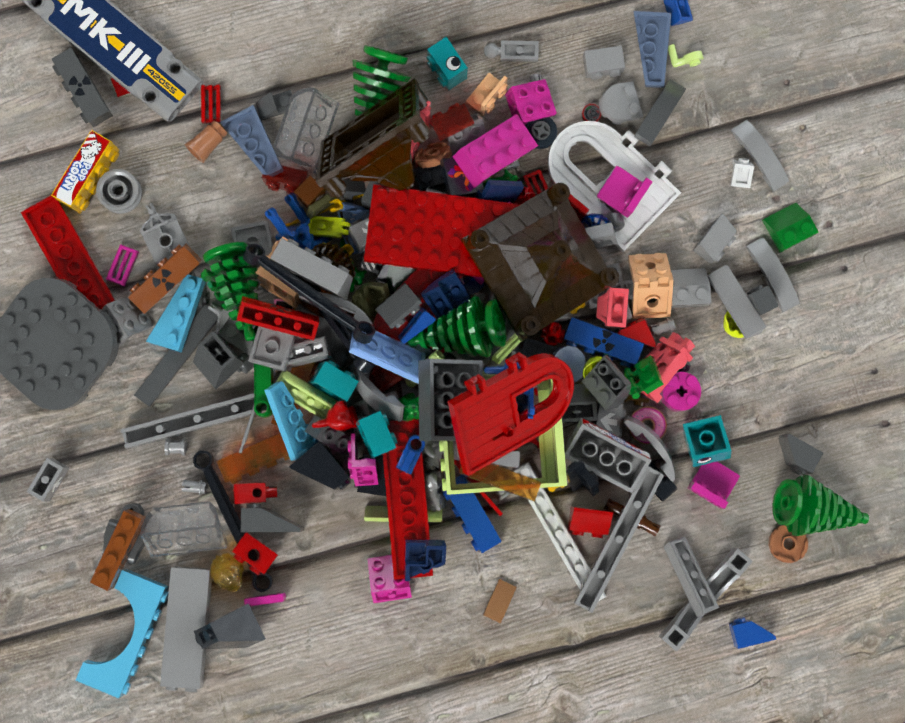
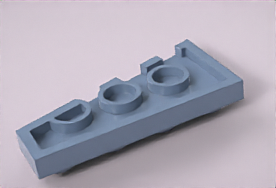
[634,11,671,88]
[220,105,284,179]

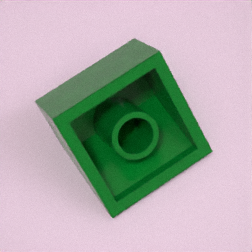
[762,203,819,253]

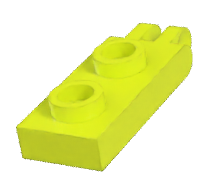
[308,216,351,238]

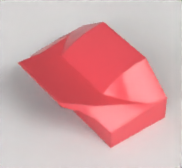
[596,287,629,328]

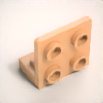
[466,73,508,116]

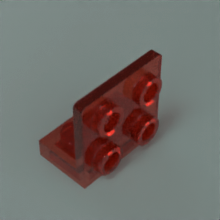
[428,103,475,142]
[261,165,308,194]

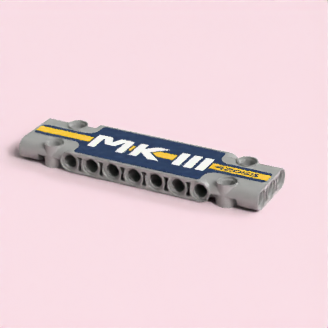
[21,0,204,122]

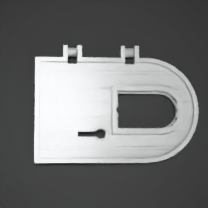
[548,121,681,252]

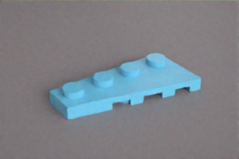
[146,275,206,353]
[264,381,319,461]

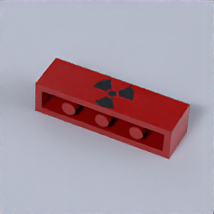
[237,296,319,341]

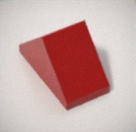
[618,317,656,348]

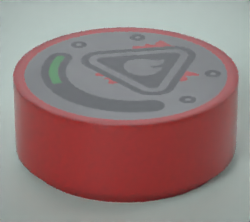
[582,104,601,122]

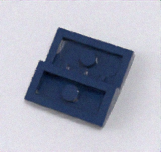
[475,180,524,203]
[421,269,472,320]

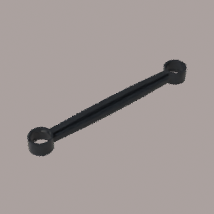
[243,243,375,344]
[292,273,376,373]
[193,450,273,592]

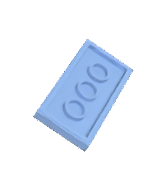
[349,330,425,384]

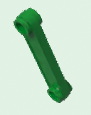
[254,326,273,418]

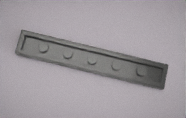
[134,305,218,407]

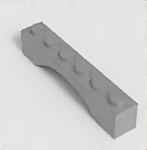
[659,547,753,651]

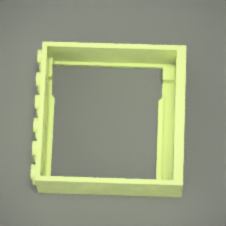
[439,371,567,495]

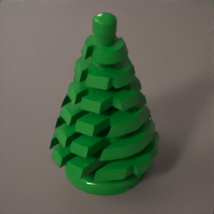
[352,45,411,116]
[201,242,259,341]
[408,295,507,357]
[772,475,869,536]

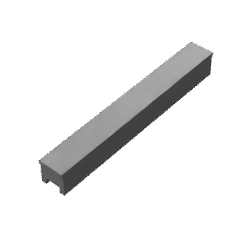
[121,393,267,449]
[574,466,664,613]

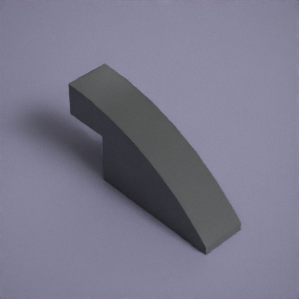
[634,79,686,146]

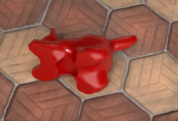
[312,401,358,432]

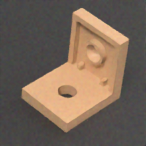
[256,237,302,309]
[628,253,674,319]

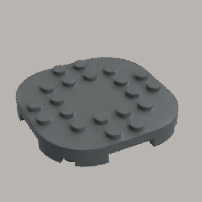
[0,278,119,410]

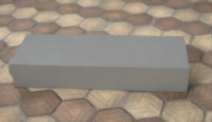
[160,566,213,692]

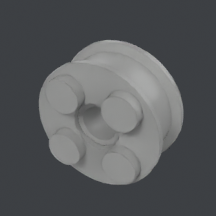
[96,169,142,214]

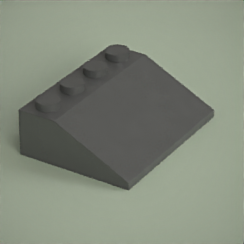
[418,359,483,441]

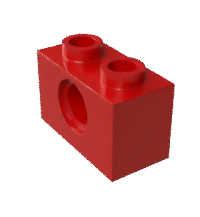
[232,532,278,575]

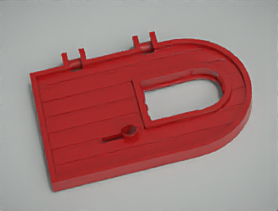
[448,352,574,476]

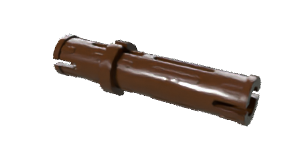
[604,498,661,536]

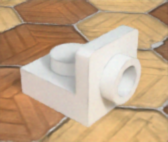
[730,158,754,188]

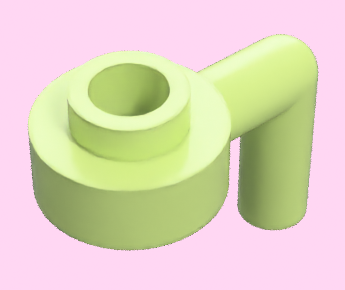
[668,44,704,67]

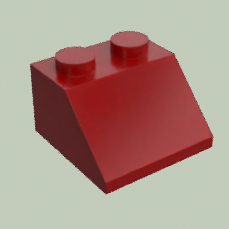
[568,507,613,538]

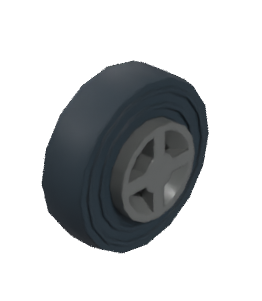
[525,117,558,149]

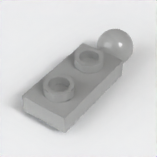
[484,41,539,62]

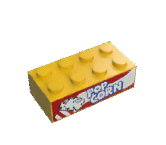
[51,130,119,214]

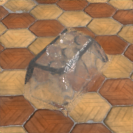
[273,87,340,174]
[140,501,228,557]

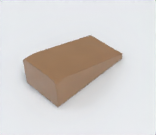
[483,579,517,623]

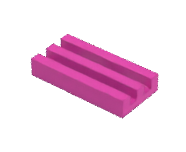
[106,244,139,287]
[244,593,286,606]

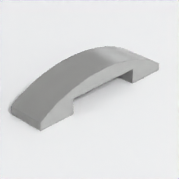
[730,120,789,192]
[746,237,800,313]
[299,292,375,327]
[354,367,404,422]
[624,415,675,482]

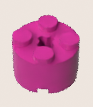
[660,372,701,412]

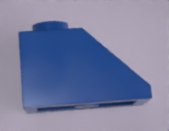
[729,617,776,649]

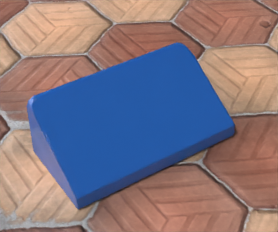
[663,0,693,26]

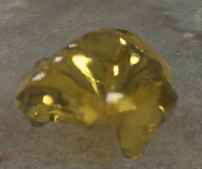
[210,553,244,592]

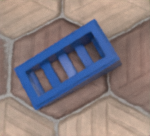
[398,307,437,344]

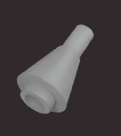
[423,443,443,472]

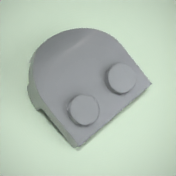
[599,81,643,125]

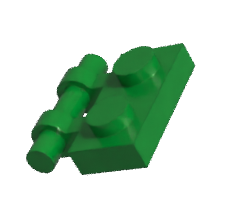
[624,355,664,399]

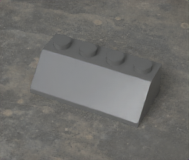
[270,238,353,300]

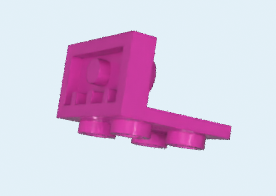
[505,79,557,125]
[597,166,653,218]
[348,433,378,486]
[687,462,740,509]
[367,555,412,603]

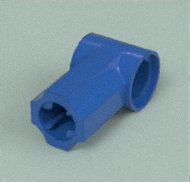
[396,435,425,474]

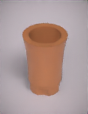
[184,121,227,163]

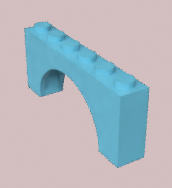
[75,569,169,698]

